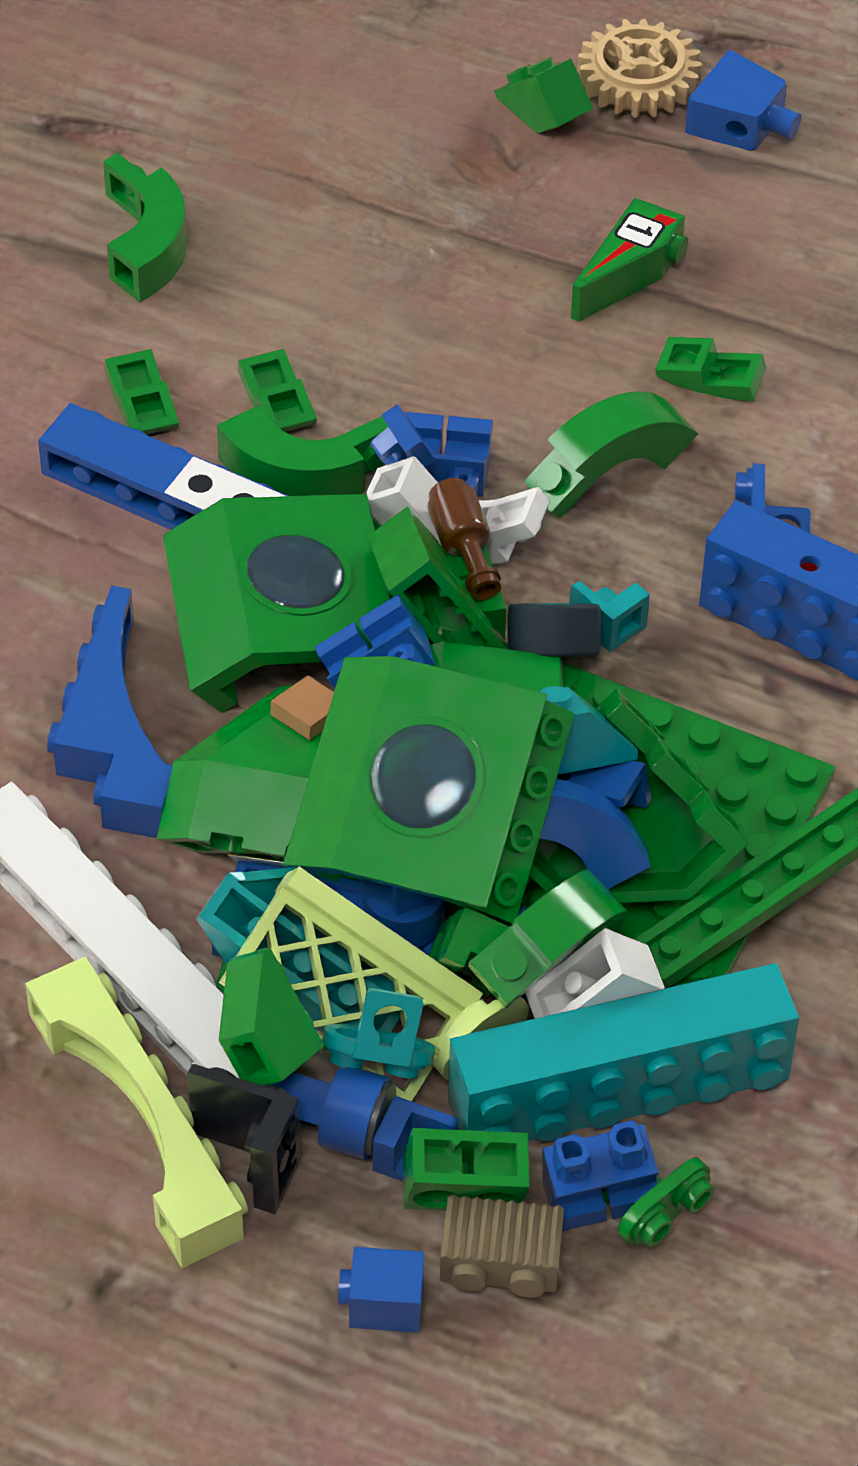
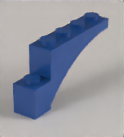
[47,585,172,838]

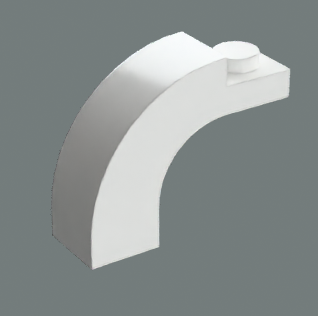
[366,456,550,564]

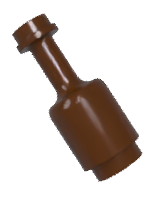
[427,478,501,601]

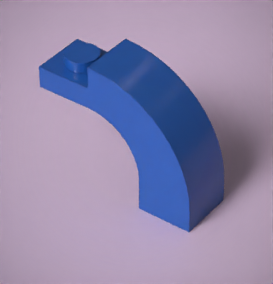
[539,779,650,889]

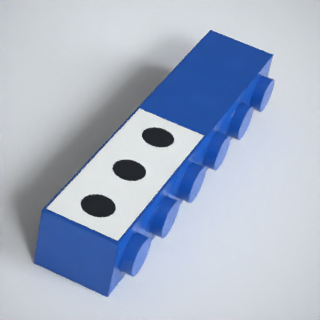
[38,403,322,585]

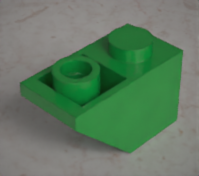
[494,57,593,133]
[218,947,325,1086]

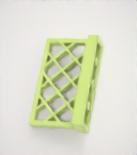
[219,867,483,1101]

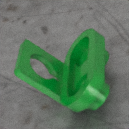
[602,1157,715,1247]

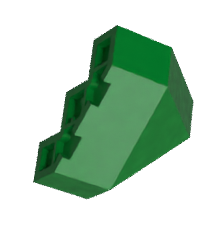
[156,685,394,881]
[525,688,749,906]

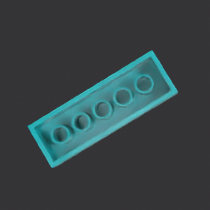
[448,963,799,1142]

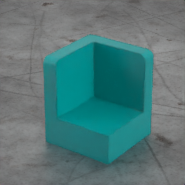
[569,581,650,652]

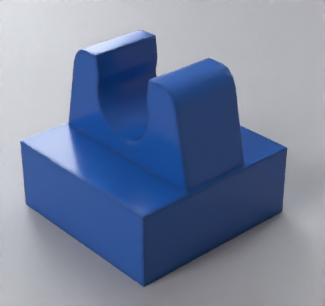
[370,404,436,467]

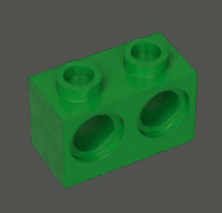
[403,1128,530,1210]

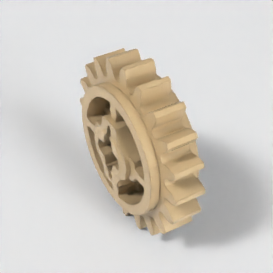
[577,19,702,118]

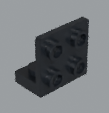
[187,1064,301,1215]

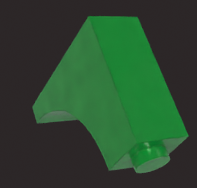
[367,506,510,650]

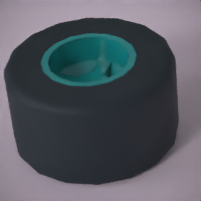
[508,603,601,657]

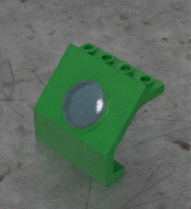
[163,494,393,713]
[283,656,575,924]

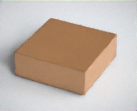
[271,675,334,741]

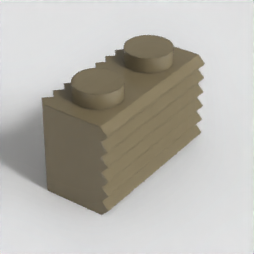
[440,1194,564,1298]

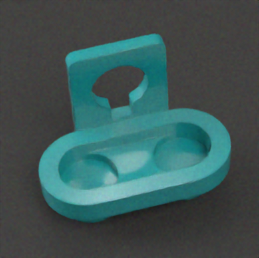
[322,988,436,1078]

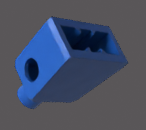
[685,50,801,151]

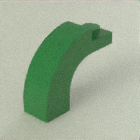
[103,153,186,303]
[524,391,699,518]
[217,405,388,496]
[468,869,628,1009]

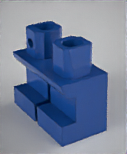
[404,412,493,496]
[315,594,435,688]
[542,1120,659,1231]

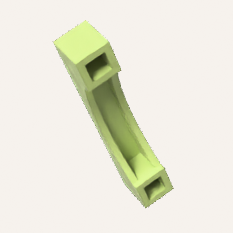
[25,956,248,1269]

